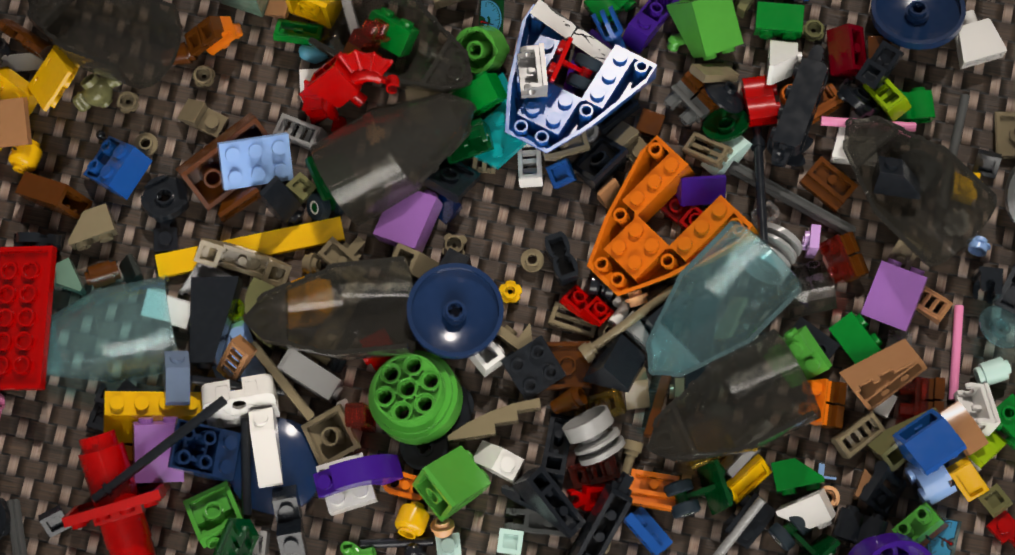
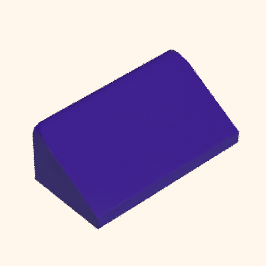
[676,175,726,207]

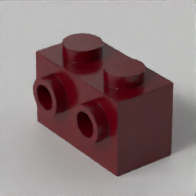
[826,23,866,79]

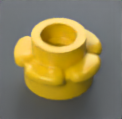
[499,280,522,303]

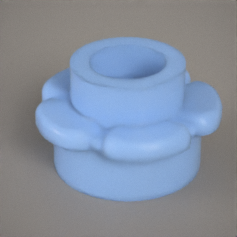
[968,235,991,257]

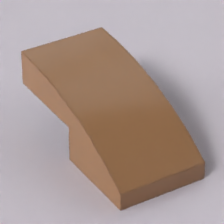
[939,401,989,456]

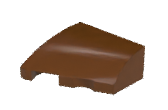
[0,19,54,61]

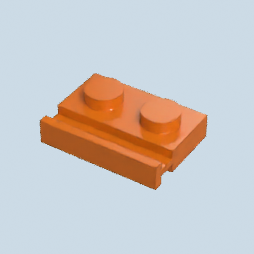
[629,469,680,512]

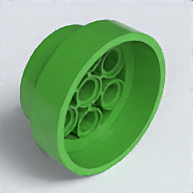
[368,350,463,445]

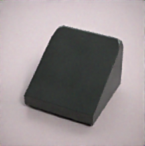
[119,253,144,285]

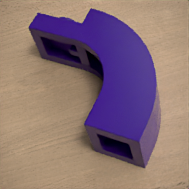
[313,454,404,498]

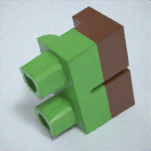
[892,501,949,546]

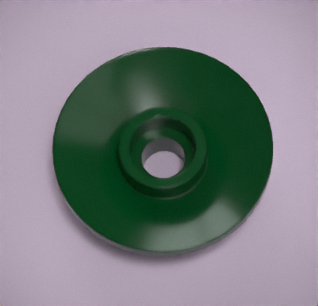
[703,108,749,142]

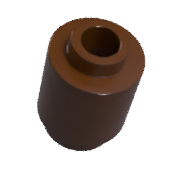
[84,260,121,289]

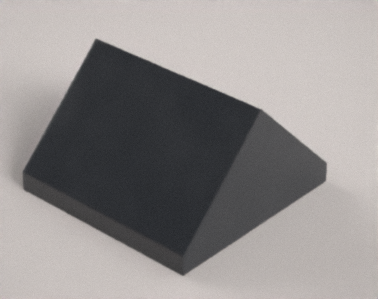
[571,134,629,192]
[583,334,646,393]

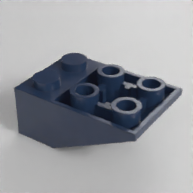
[168,418,241,481]

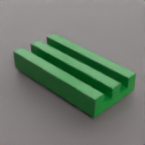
[273,19,324,47]

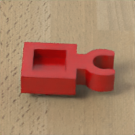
[567,484,605,511]

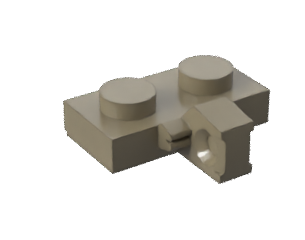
[316,236,368,283]

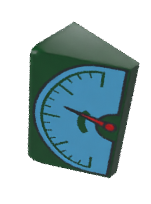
[479,0,504,34]

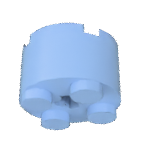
[904,462,957,506]

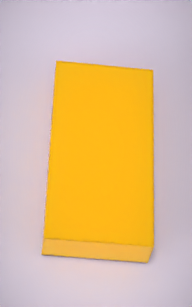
[726,454,772,504]
[946,456,989,502]

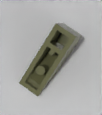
[867,407,939,472]

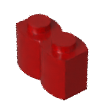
[741,75,781,127]

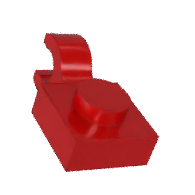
[986,510,1015,548]

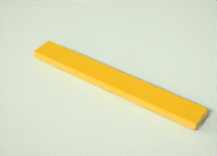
[155,216,345,279]

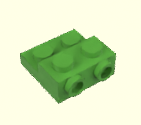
[762,325,832,388]
[183,481,244,548]

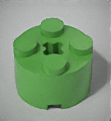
[454,25,510,73]

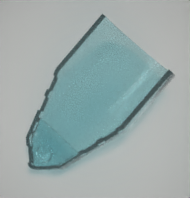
[646,221,803,377]
[46,275,179,383]

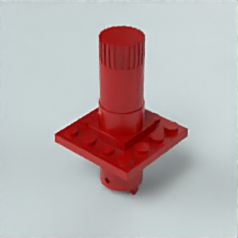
[62,429,171,555]

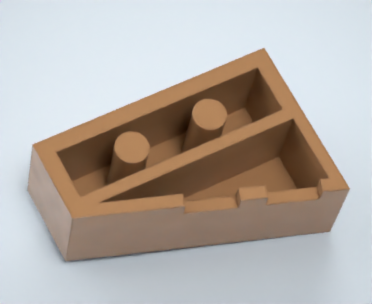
[839,338,928,411]

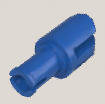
[591,6,629,51]

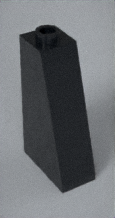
[190,276,243,370]

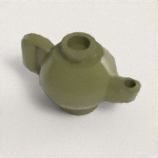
[72,73,123,112]

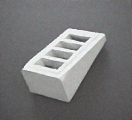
[517,144,543,188]

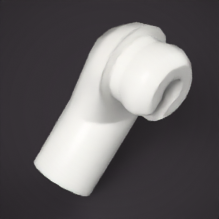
[608,296,629,326]

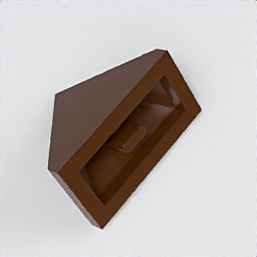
[218,187,261,223]

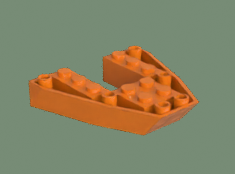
[587,135,758,296]

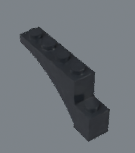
[272,484,308,555]

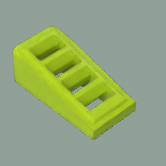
[863,78,911,121]

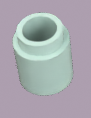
[973,357,1012,386]

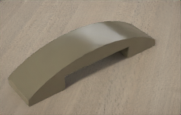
[193,238,292,289]

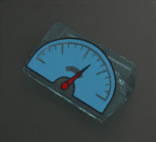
[924,517,962,555]

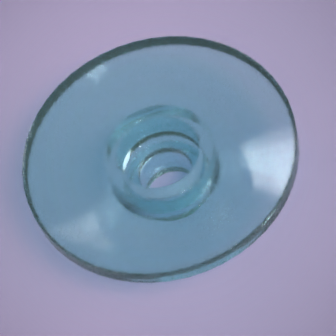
[979,306,1015,349]

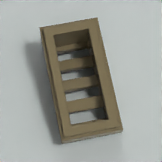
[830,411,886,459]

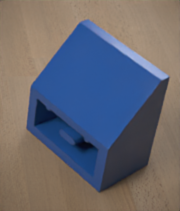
[83,136,153,200]
[892,408,967,476]

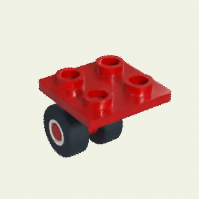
[547,36,603,92]

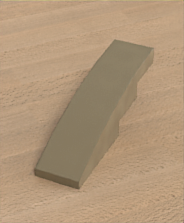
[447,398,541,444]

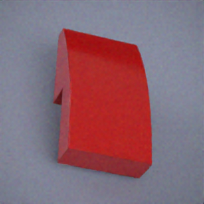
[660,194,703,230]
[559,284,615,327]

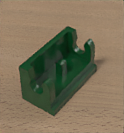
[437,118,494,164]
[213,518,259,555]

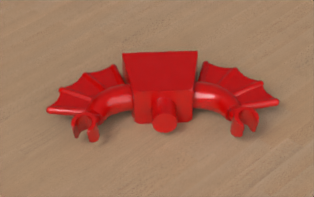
[299,49,399,134]

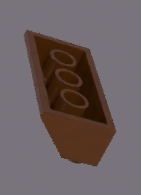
[175,113,269,211]

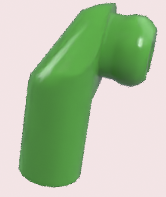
[667,33,686,52]
[340,541,377,555]

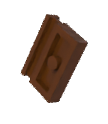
[799,156,858,213]

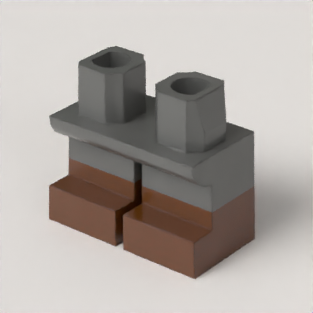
[663,70,719,128]

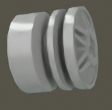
[739,222,803,285]
[562,405,626,466]

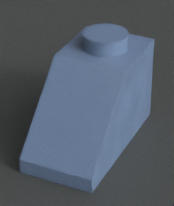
[162,351,190,405]

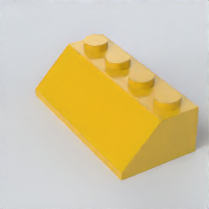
[103,391,203,444]

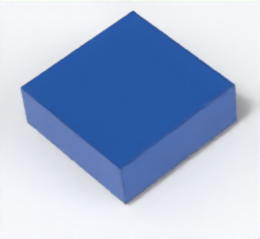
[545,158,577,190]

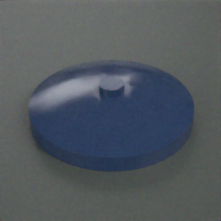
[870,0,966,50]
[407,263,504,359]
[230,418,319,515]

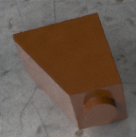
[15,171,93,221]

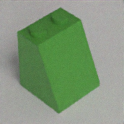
[666,0,744,61]
[412,445,491,523]

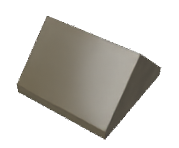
[301,404,361,465]

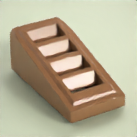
[916,286,953,325]
[216,335,257,381]

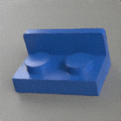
[623,507,673,555]

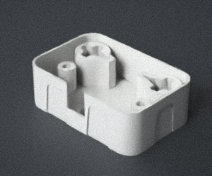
[201,373,280,429]

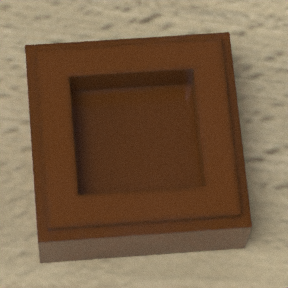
[636,108,665,138]

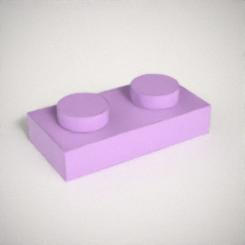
[801,224,821,259]

